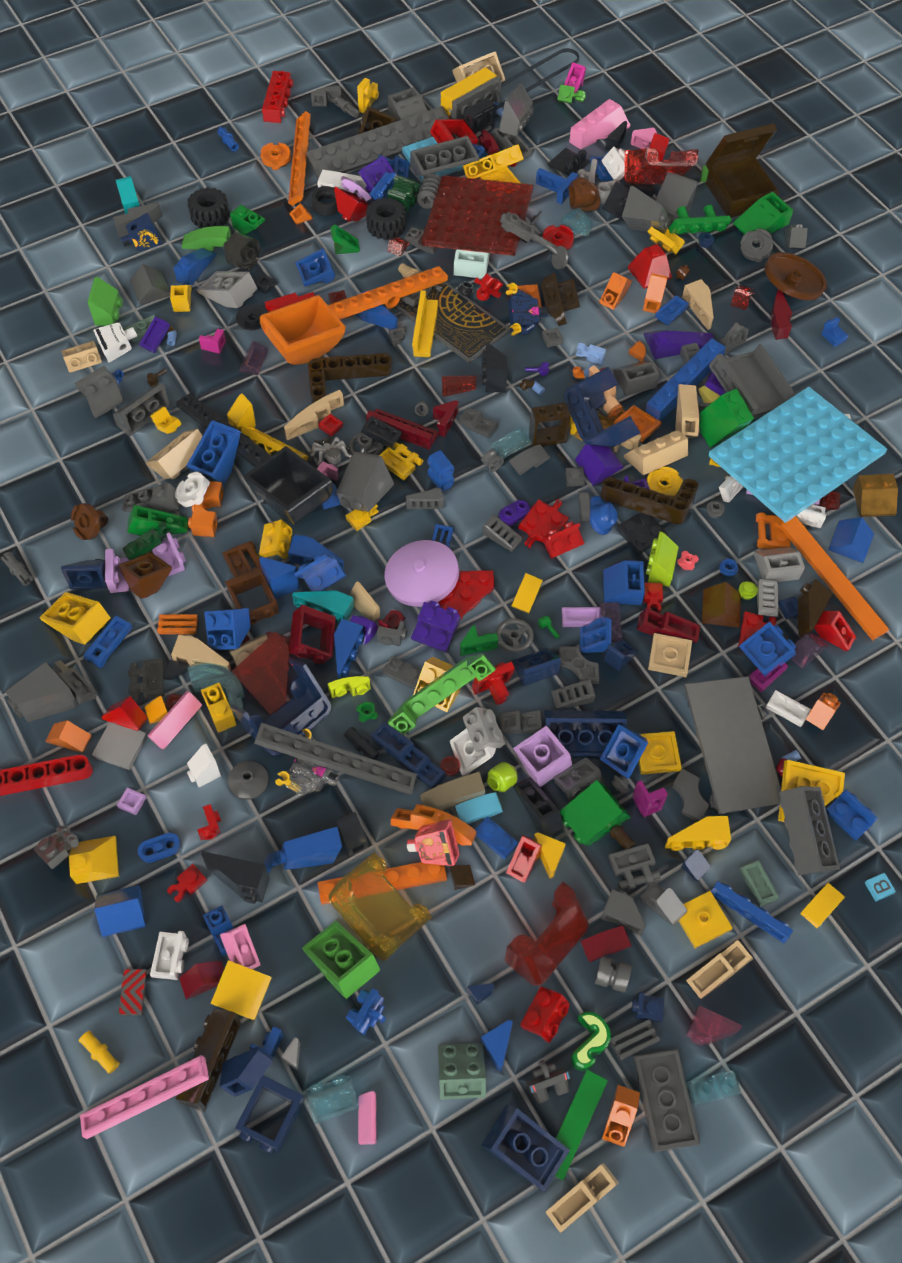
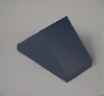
[604,640,638,672]

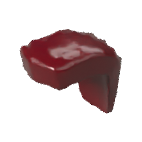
[378,609,406,630]

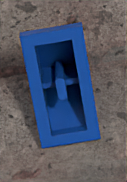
[480,1020,513,1071]

